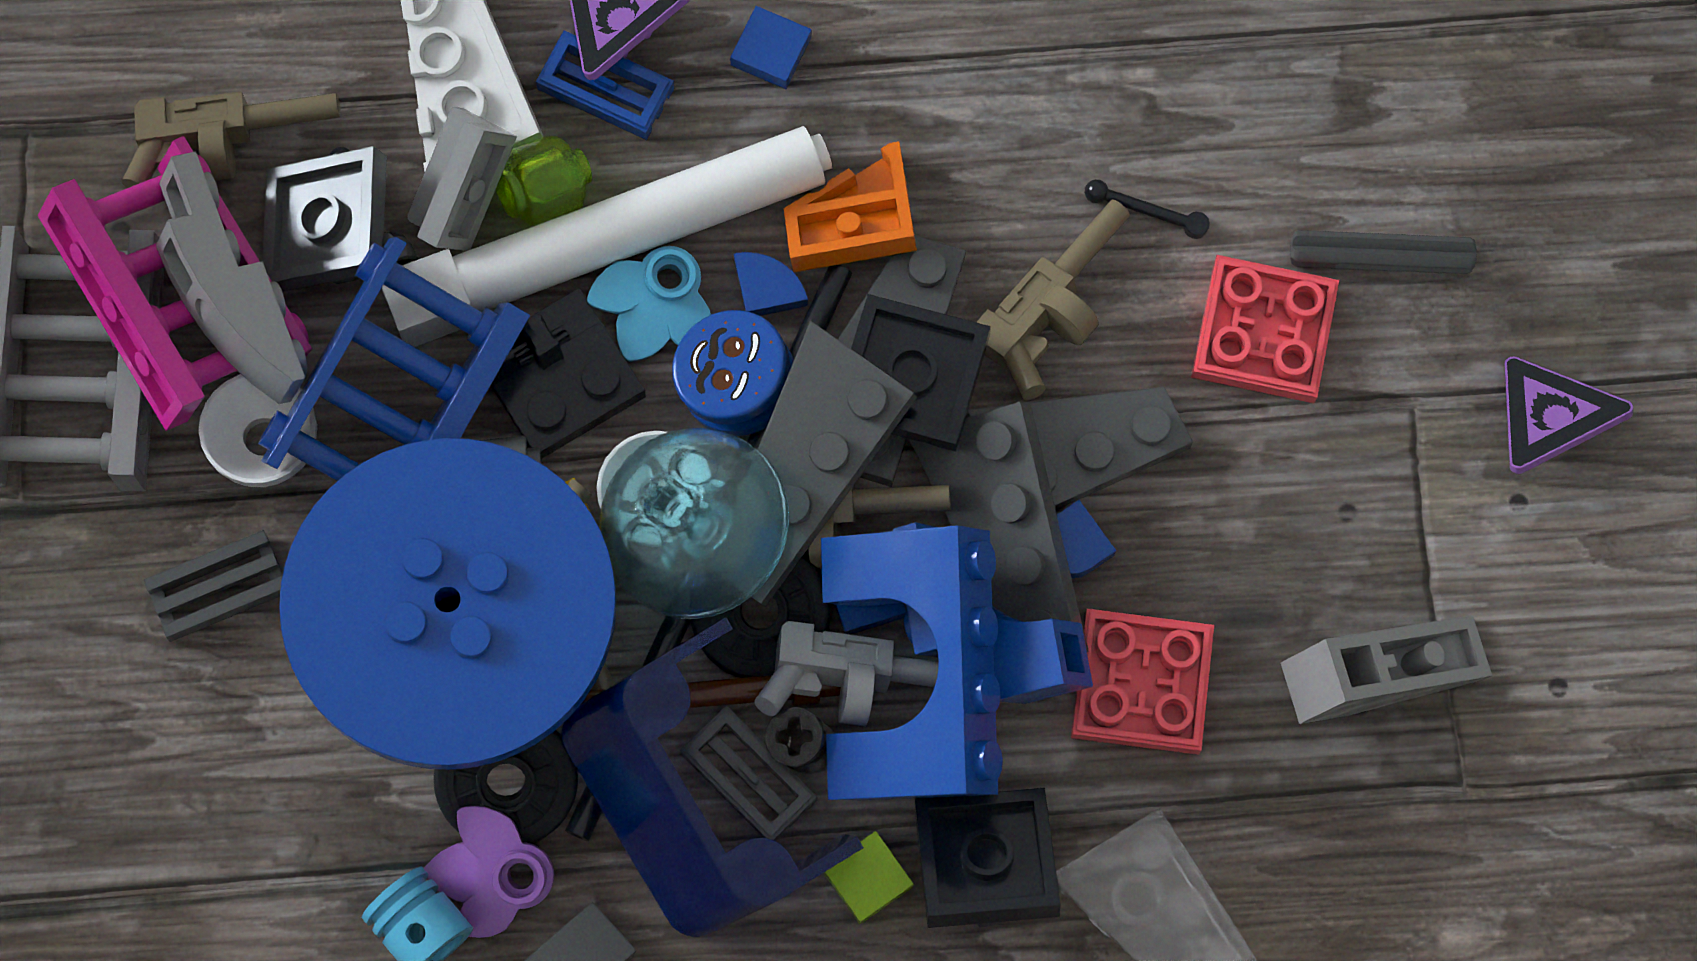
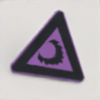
[570,0,689,80]
[1505,357,1633,474]

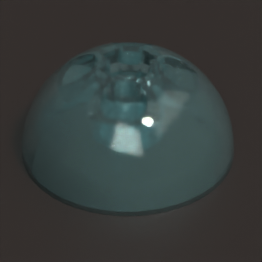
[600,428,789,619]

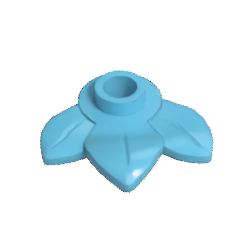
[587,246,711,362]

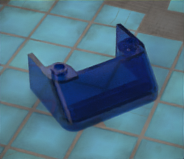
[561,618,864,937]

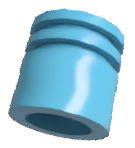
[361,866,474,961]

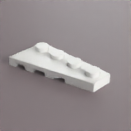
[401,0,544,171]

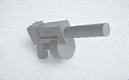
[755,621,938,727]

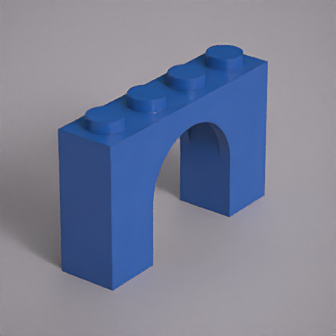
[821,525,1003,801]

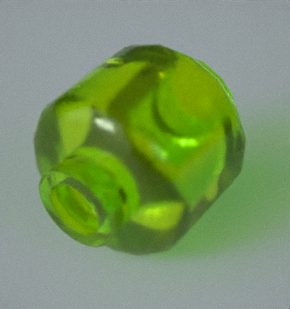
[496,135,592,226]

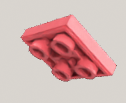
[1191,255,1339,403]
[1071,609,1214,755]

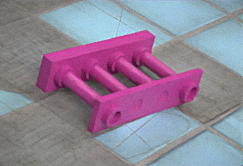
[37,136,312,431]

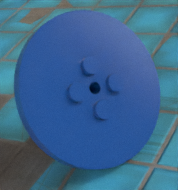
[279,438,617,770]

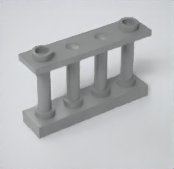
[0,226,165,492]

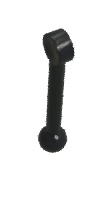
[1084,179,1210,239]

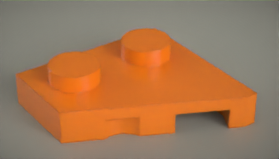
[783,141,917,273]

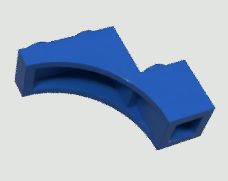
[893,522,1093,704]

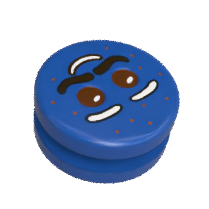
[672,310,794,436]

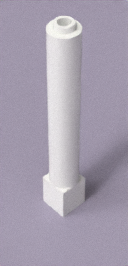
[382,126,832,347]

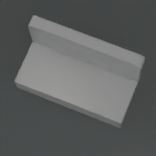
[407,107,517,251]

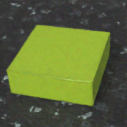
[822,831,914,925]

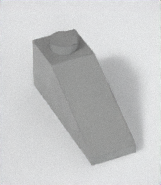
[1280,615,1493,724]

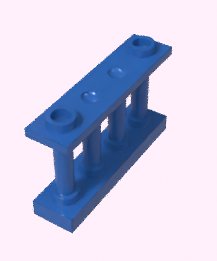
[258,237,530,481]

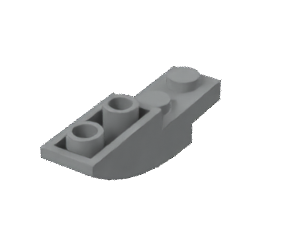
[156,151,307,404]

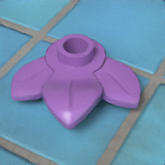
[424,805,554,938]

